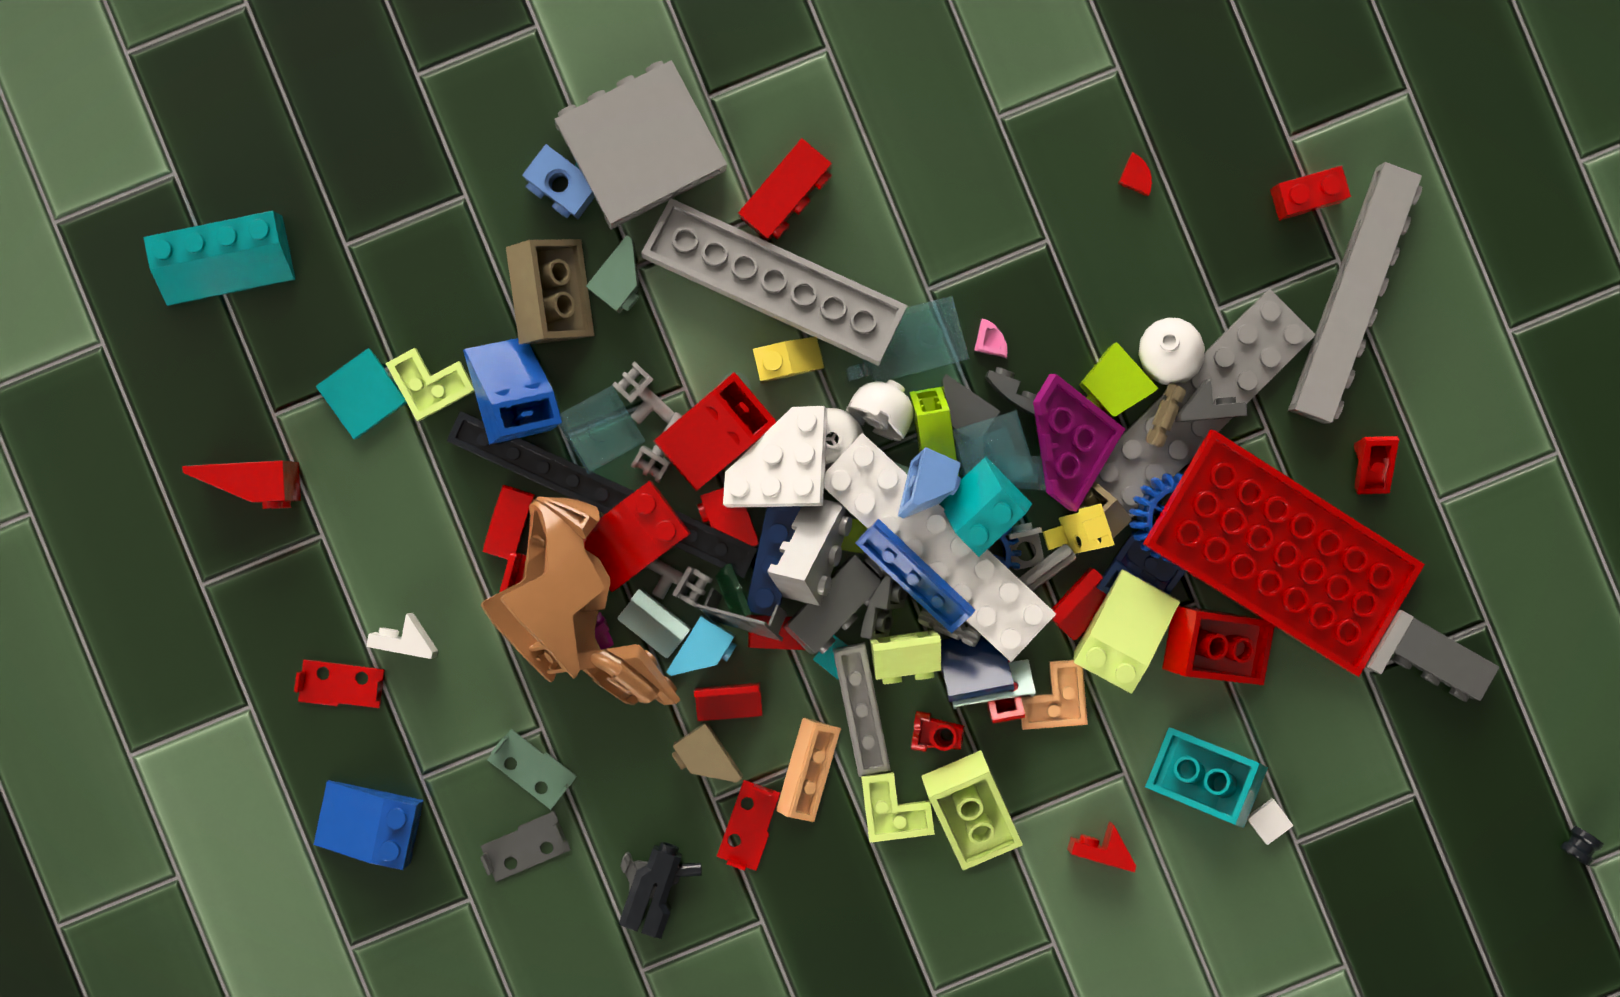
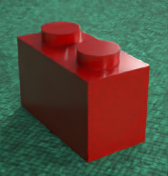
[1270,165,1351,221]

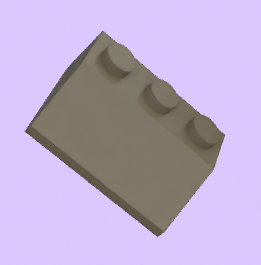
[506,239,595,345]

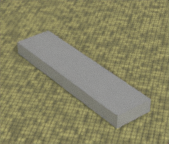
[833,642,891,777]

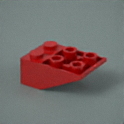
[653,372,777,491]

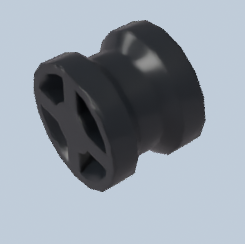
[1560,826,1604,866]

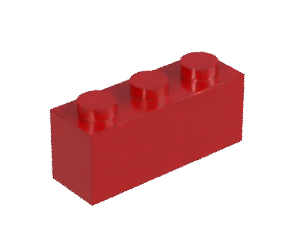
[738,138,832,242]

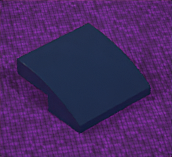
[1096,531,1186,595]

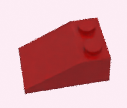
[182,460,301,509]
[583,481,691,592]
[1162,605,1275,685]

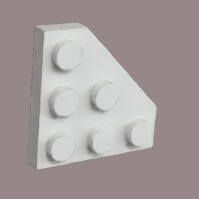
[723,406,828,508]

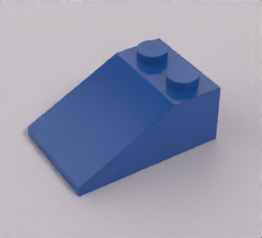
[314,780,424,870]

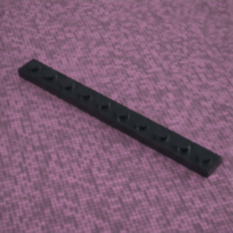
[447,411,758,578]

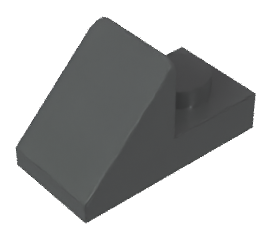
[1175,379,1247,422]

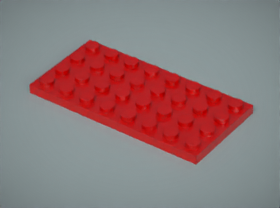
[1143,430,1425,677]

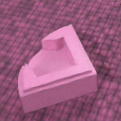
[974,319,1007,358]

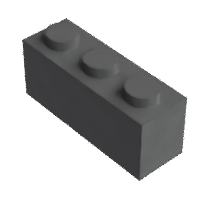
[783,555,881,655]
[1392,618,1500,702]

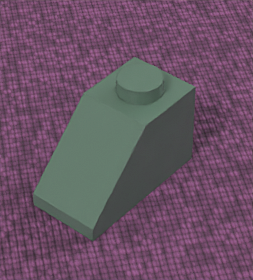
[586,235,640,314]

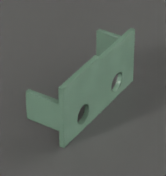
[487,729,577,810]

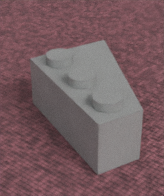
[767,499,852,606]

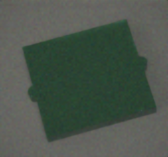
[715,563,752,617]

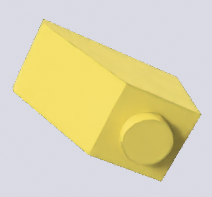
[753,337,824,383]

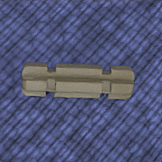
[1146,384,1186,448]

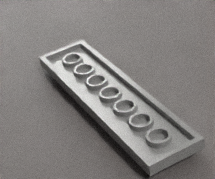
[641,198,908,366]
[1095,289,1316,518]

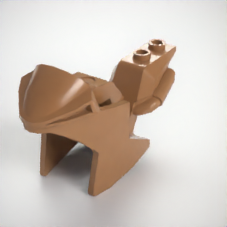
[481,496,680,705]

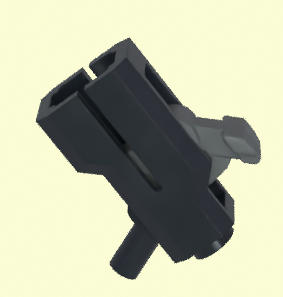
[619,842,702,939]

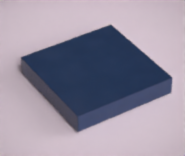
[941,635,1014,702]

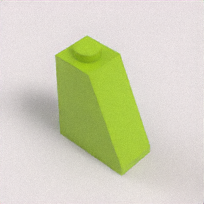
[909,387,959,476]

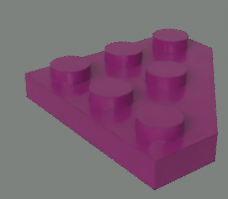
[1033,374,1125,512]

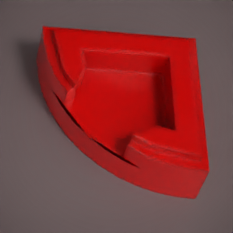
[1118,152,1152,197]

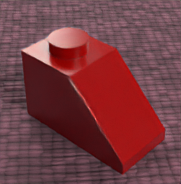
[697,487,759,547]

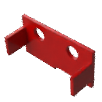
[294,659,385,708]
[717,780,780,871]

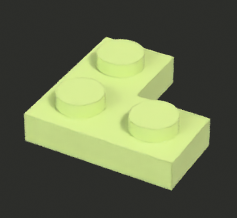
[386,348,475,421]
[861,772,935,843]

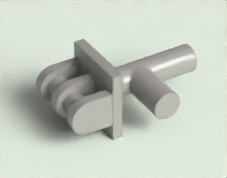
[612,361,674,424]
[631,412,682,484]
[647,559,713,608]

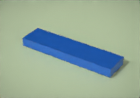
[855,519,975,634]

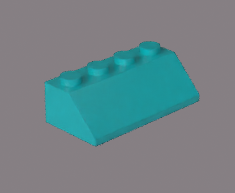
[143,210,296,306]

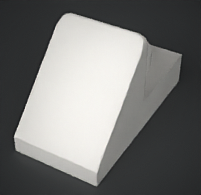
[366,613,438,659]

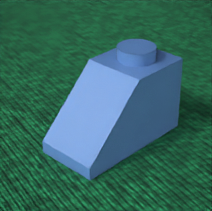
[898,447,961,519]

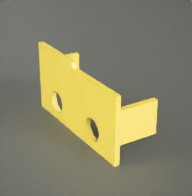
[1042,504,1115,554]

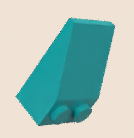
[1145,727,1268,828]

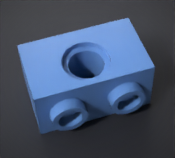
[522,144,595,219]

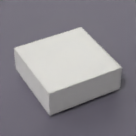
[1247,798,1293,845]

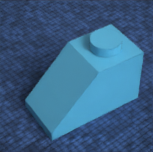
[666,615,737,676]

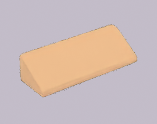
[777,718,841,822]

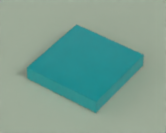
[316,348,407,439]

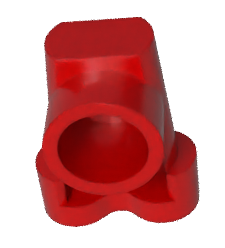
[911,711,965,752]

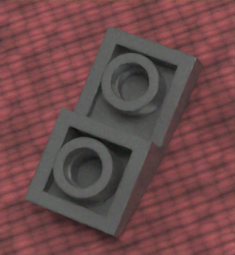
[985,367,1037,417]
[860,576,908,639]

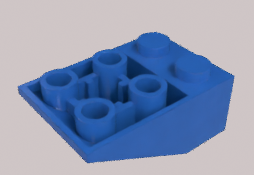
[463,338,562,445]

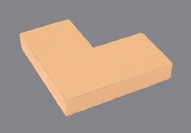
[1021,659,1088,730]

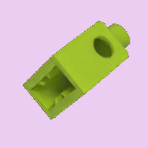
[1080,342,1158,418]

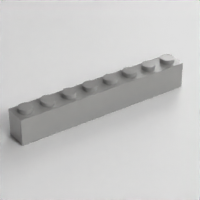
[1288,162,1422,424]

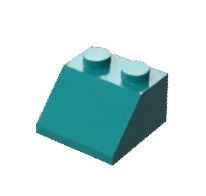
[940,456,1032,557]

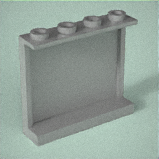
[555,60,727,230]

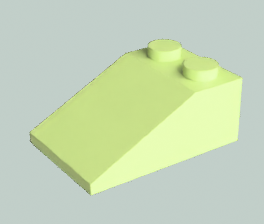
[1074,569,1180,694]
[870,630,941,684]
[921,750,1023,870]

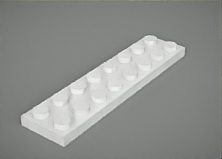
[824,433,1056,662]

